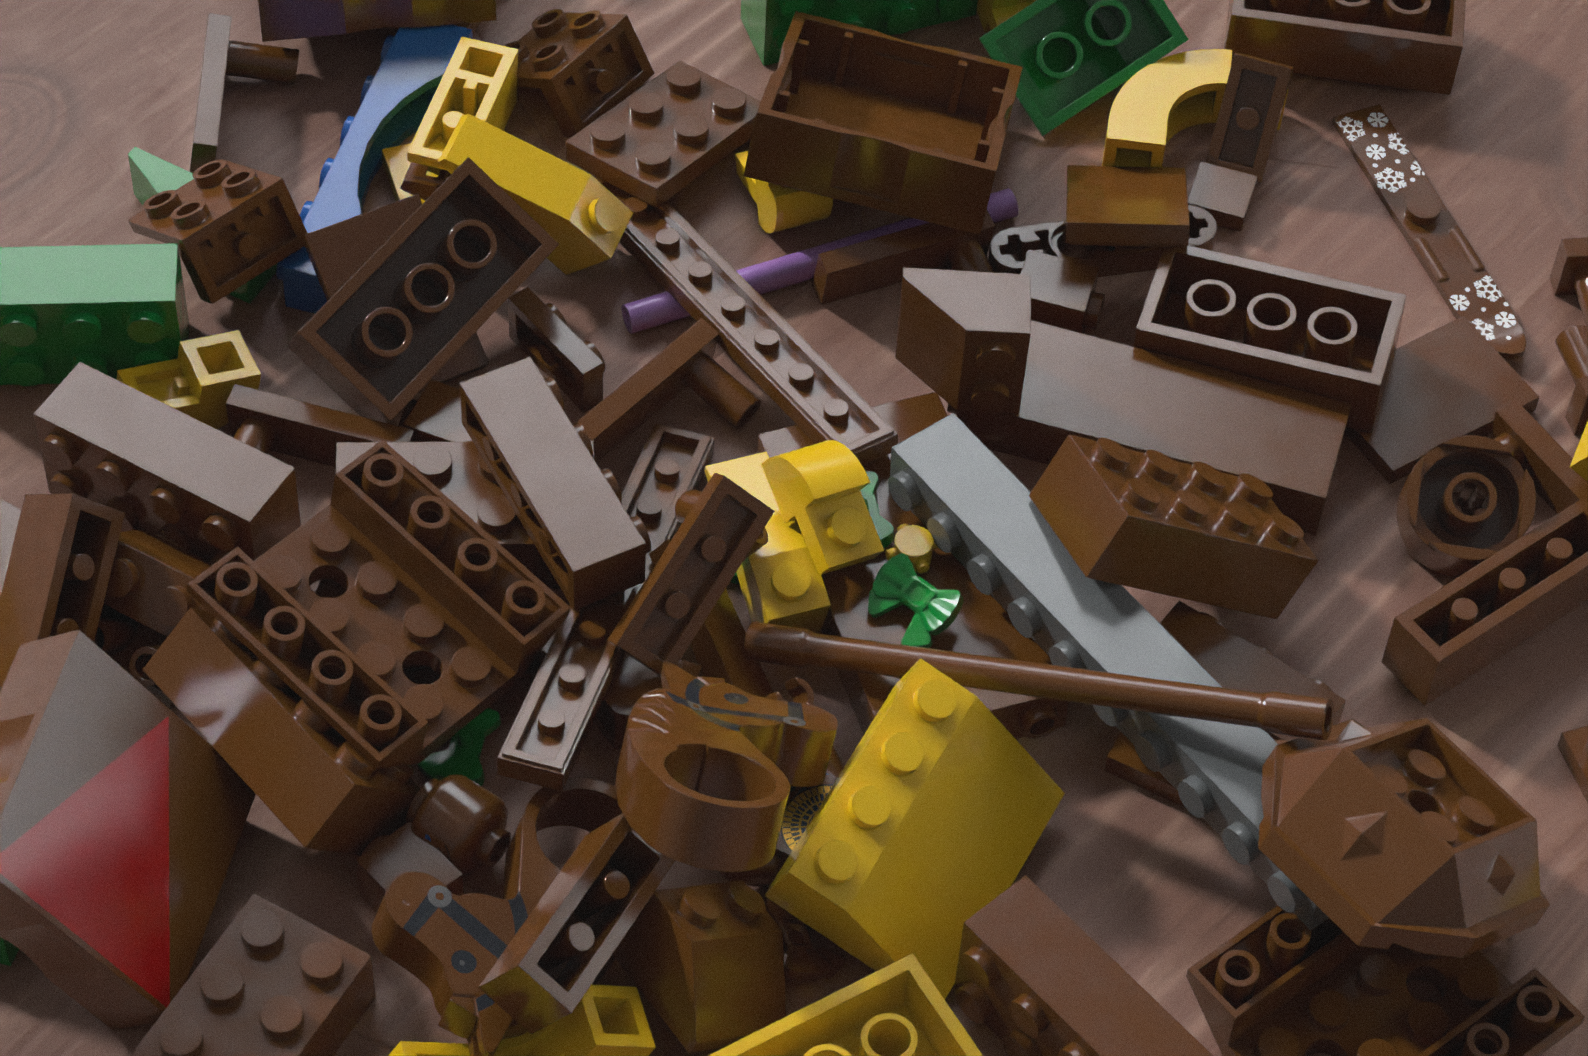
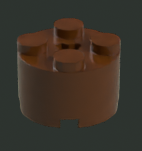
[1397,435,1536,577]

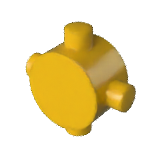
[885,523,938,574]

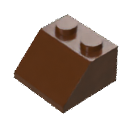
[895,267,1031,414]
[612,880,786,1054]

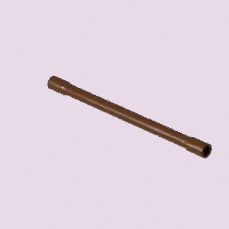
[744,621,1334,741]

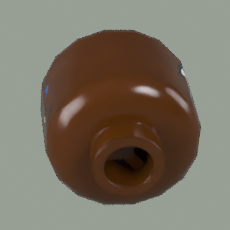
[406,774,511,876]

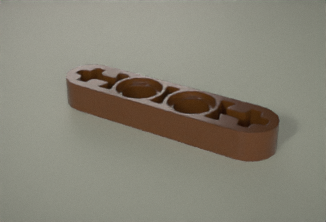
[988,205,1217,277]

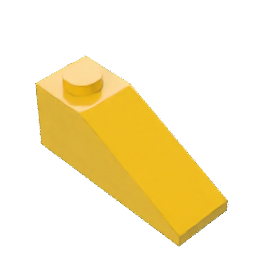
[407,36,518,170]
[438,113,633,275]
[704,452,831,632]

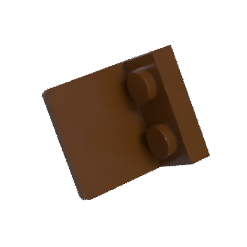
[504,9,655,138]
[128,159,307,304]

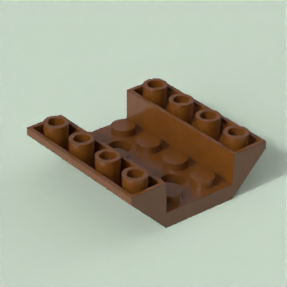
[187,439,571,769]
[1186,905,1585,1056]

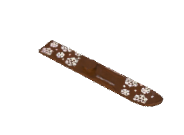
[1332,104,1527,360]

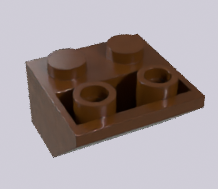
[94,529,213,709]

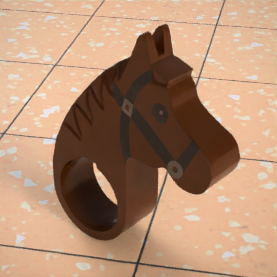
[615,661,838,872]
[371,777,622,1056]

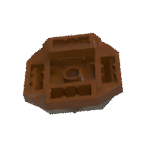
[1258,718,1550,958]

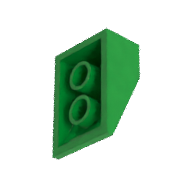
[979,0,1189,136]

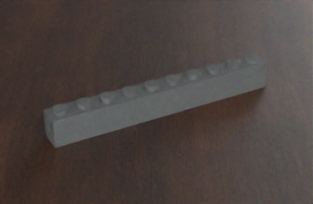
[888,413,1329,931]

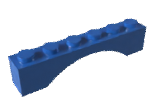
[276,25,473,314]

